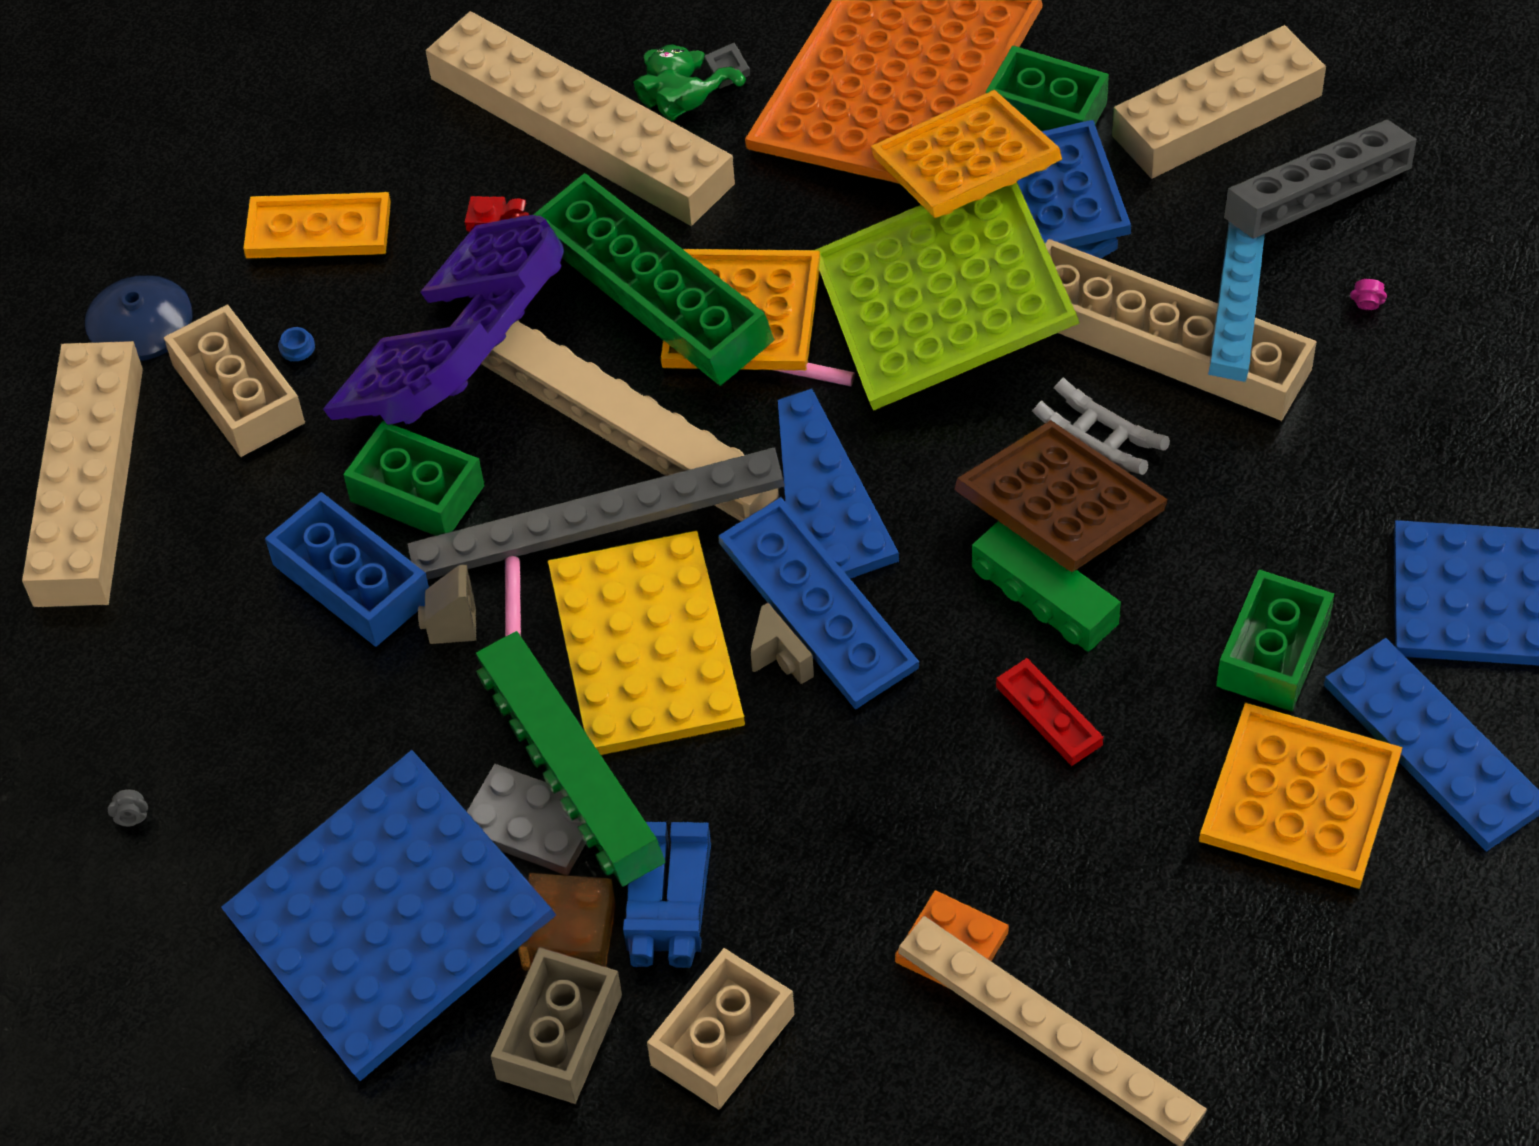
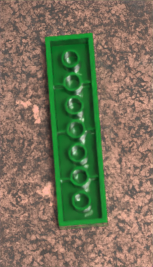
[533,173,775,386]

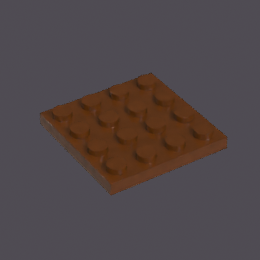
[954,420,1168,572]

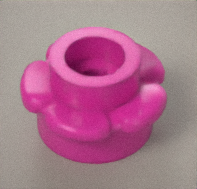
[1350,279,1387,310]

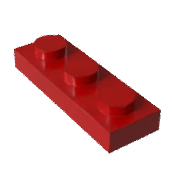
[996,658,1103,766]

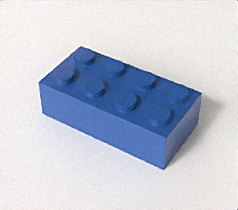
[265,492,429,647]

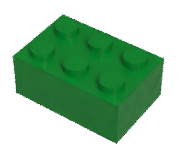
[986,45,1109,131]
[343,421,484,536]
[1216,570,1334,712]

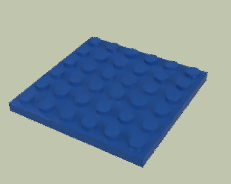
[221,750,556,1081]

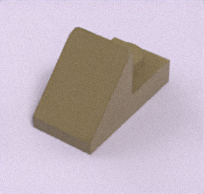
[751,603,814,684]

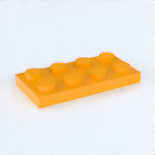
[243,192,391,258]

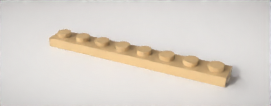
[898,916,1207,1146]

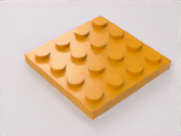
[871,90,1062,218]
[661,249,820,371]
[1199,703,1402,889]

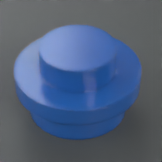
[278,327,315,361]

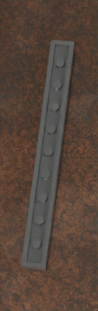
[408,447,785,580]

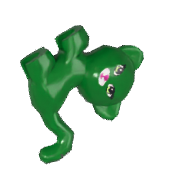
[634,45,746,122]

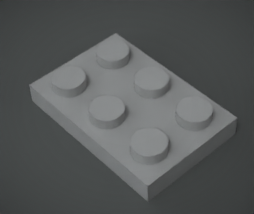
[467,764,586,876]

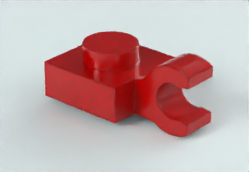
[465,196,529,232]

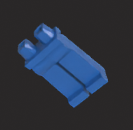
[623,822,711,968]

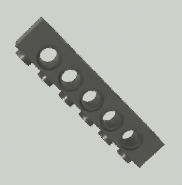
[1224,119,1417,239]

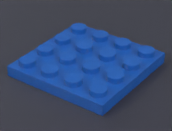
[1017,120,1131,247]
[1394,520,1539,665]

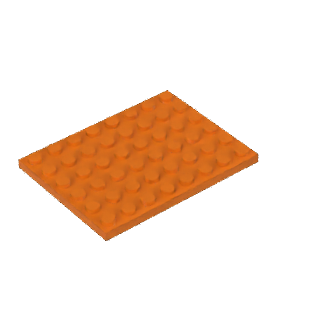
[745,0,1042,184]

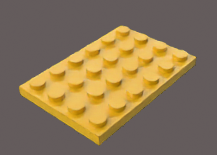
[548,531,745,755]

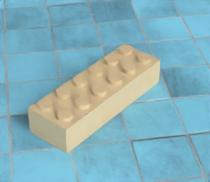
[1112,25,1326,179]

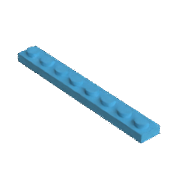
[1208,222,1265,382]

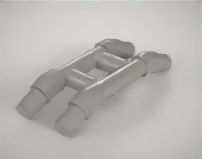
[1032,377,1170,475]

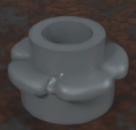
[108,790,148,827]

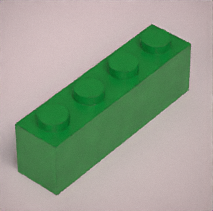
[972,521,1121,652]

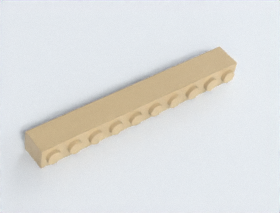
[481,321,779,521]

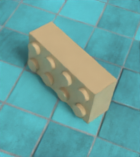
[164,304,305,457]

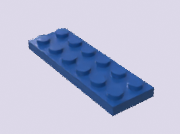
[719,497,919,710]
[1324,638,1539,852]

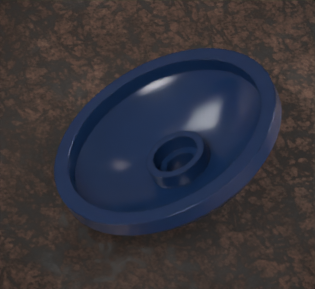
[85,276,193,361]

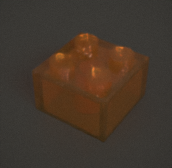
[518,873,616,970]

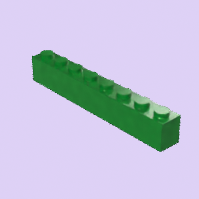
[476,631,666,887]

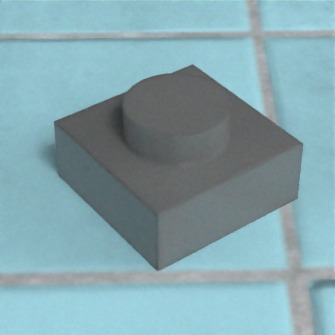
[704,42,750,89]

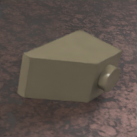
[418,565,476,644]

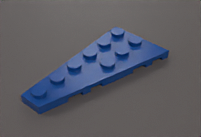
[778,389,899,579]

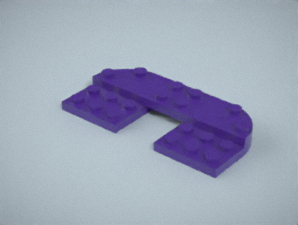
[323,215,564,425]

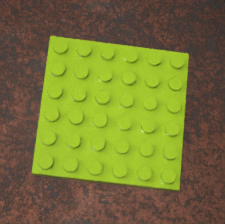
[814,182,1080,410]

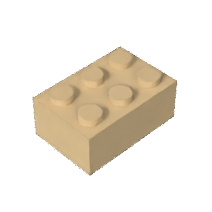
[647,948,795,1110]

